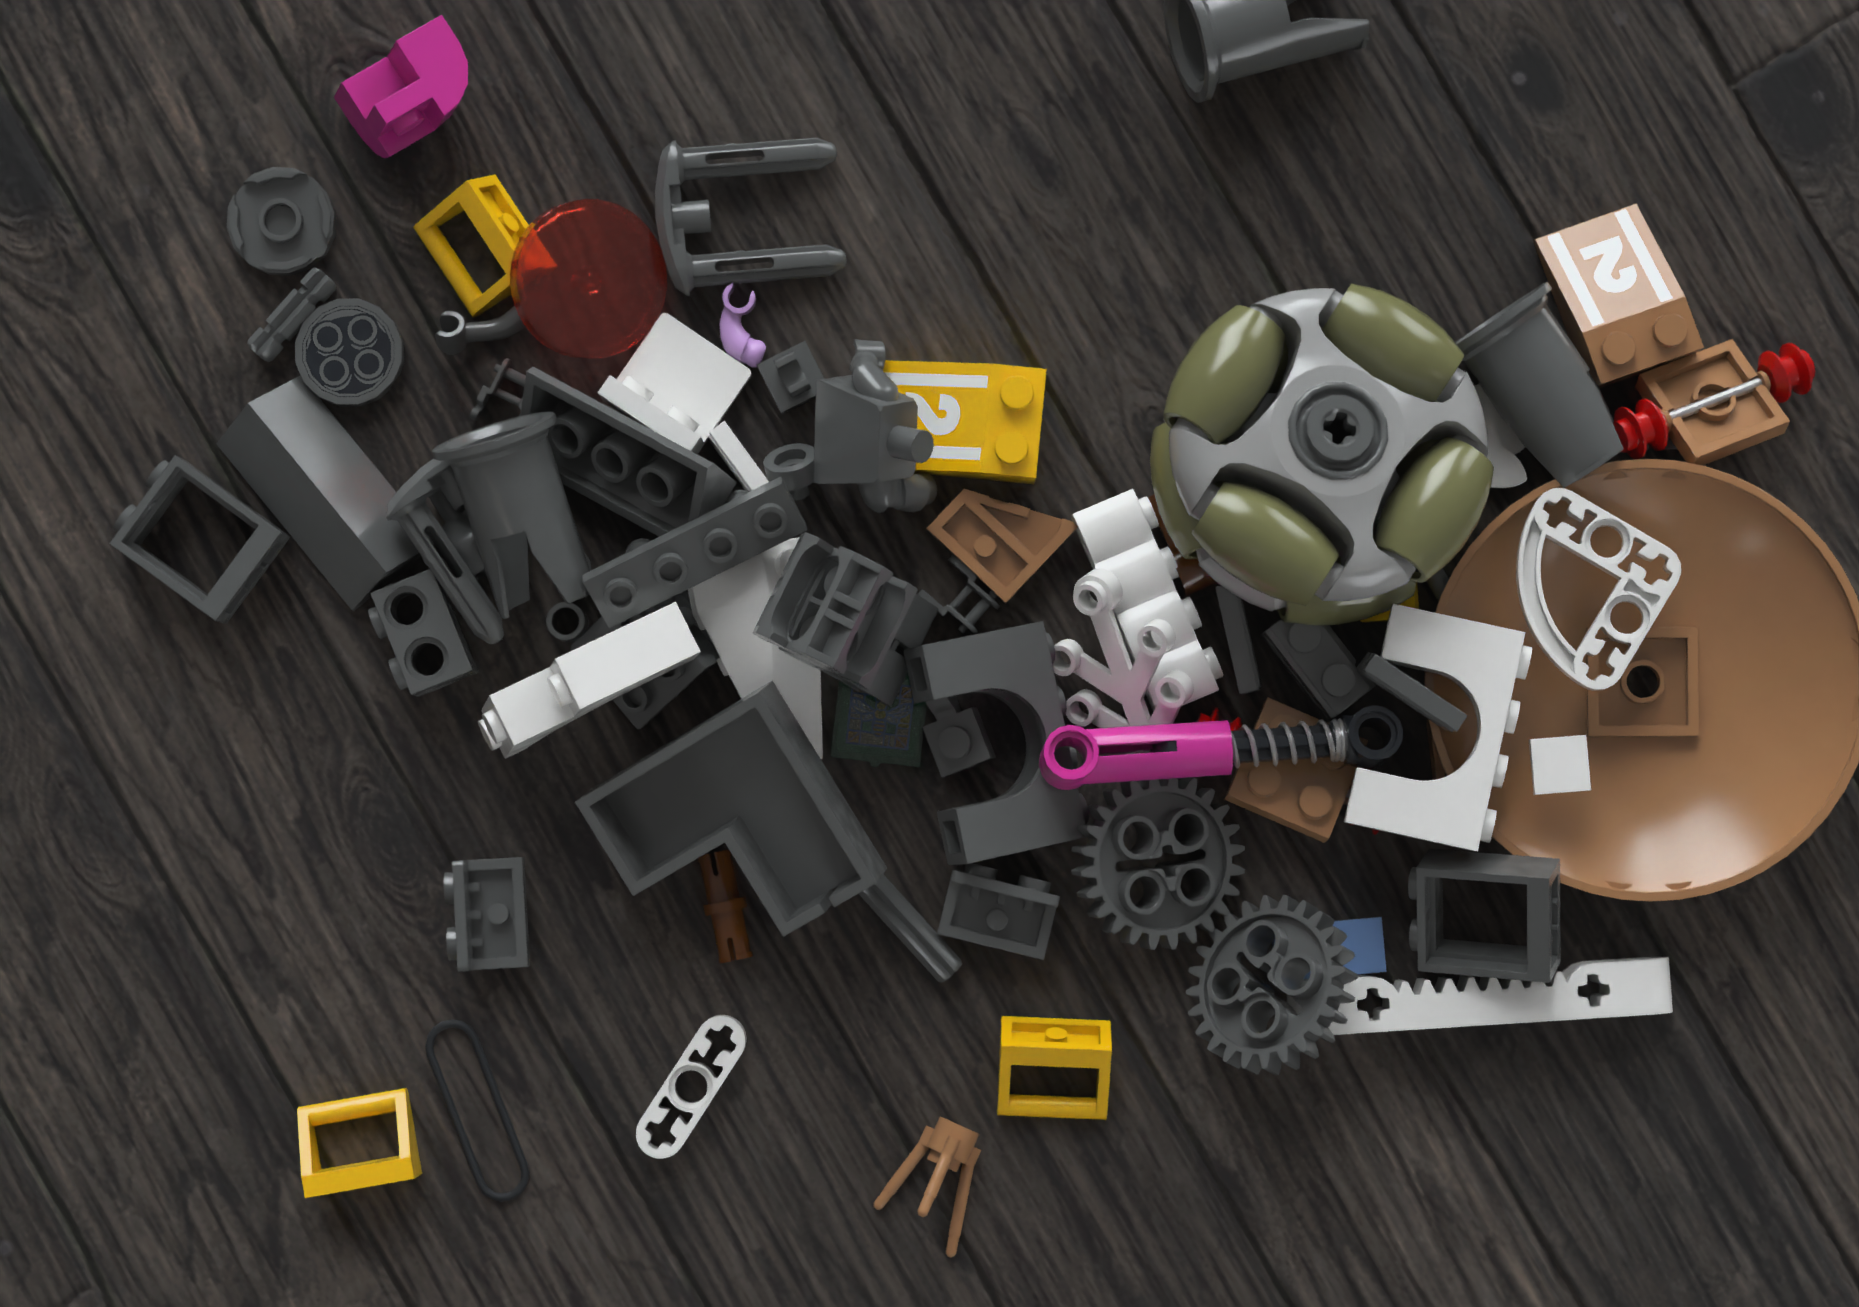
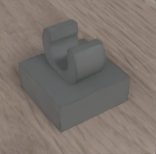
[757,341,824,415]

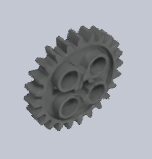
[1071,777,1245,950]
[1186,895,1358,1075]

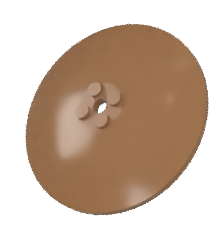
[1424,459,1859,902]

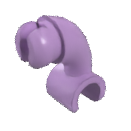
[719,283,766,368]

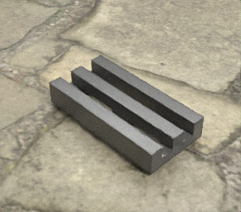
[1215,586,1263,695]
[1357,652,1468,732]

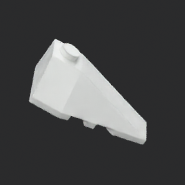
[688,537,823,759]

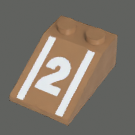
[1533,204,1704,389]

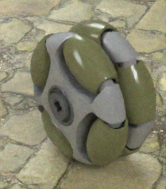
[1150,283,1494,626]

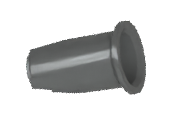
[1163,0,1370,103]
[1455,282,1624,488]
[432,412,590,619]

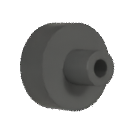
[763,443,814,500]

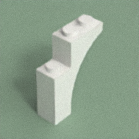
[478,602,701,759]

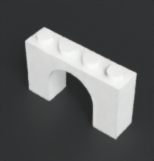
[1344,604,1532,851]

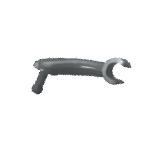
[435,273,552,355]

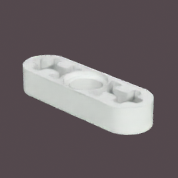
[636,1015,747,1159]

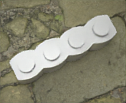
[1071,489,1223,712]

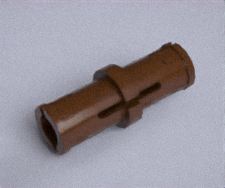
[697,850,753,964]

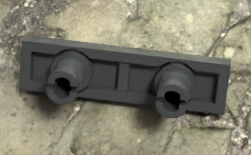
[582,476,807,628]

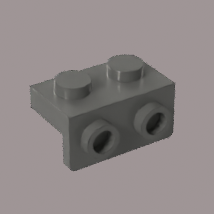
[444,857,530,972]
[937,863,1060,960]

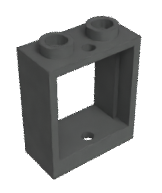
[109,455,290,624]
[1408,849,1561,983]

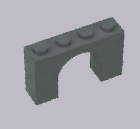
[903,621,1089,865]

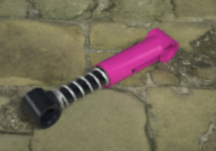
[1039,705,1403,790]

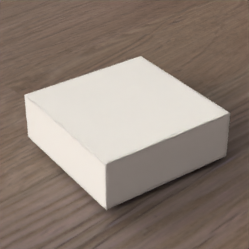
[1529,735,1591,795]

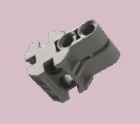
[753,532,939,707]

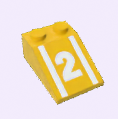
[883,360,1047,484]

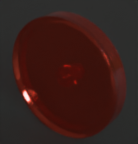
[510,199,667,359]

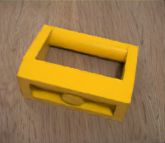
[413,174,554,317]
[997,1016,1112,1120]
[297,1088,422,1198]

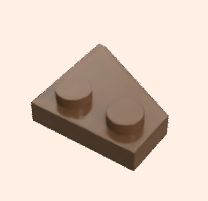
[927,489,1078,604]

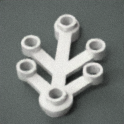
[1052,568,1194,754]

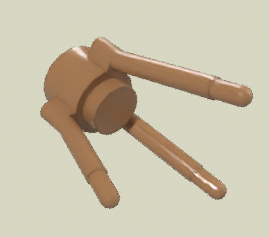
[874,1116,981,1257]

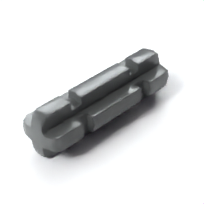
[247,267,336,362]

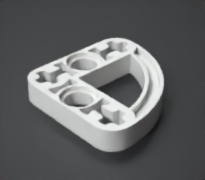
[1516,488,1681,691]

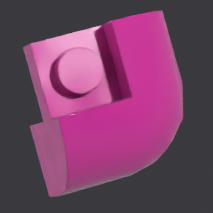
[334,15,468,158]

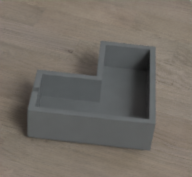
[575,681,887,937]

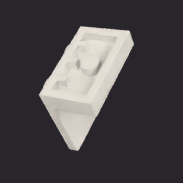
[598,313,752,455]

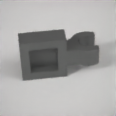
[922,695,996,778]

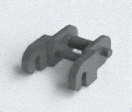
[470,358,526,421]
[918,555,1000,635]

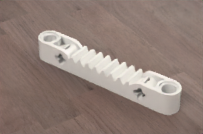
[1287,957,1673,1035]

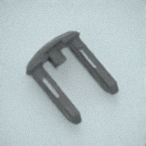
[655,137,847,296]
[386,458,592,644]

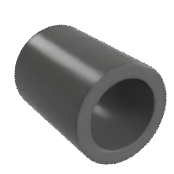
[546,602,589,643]

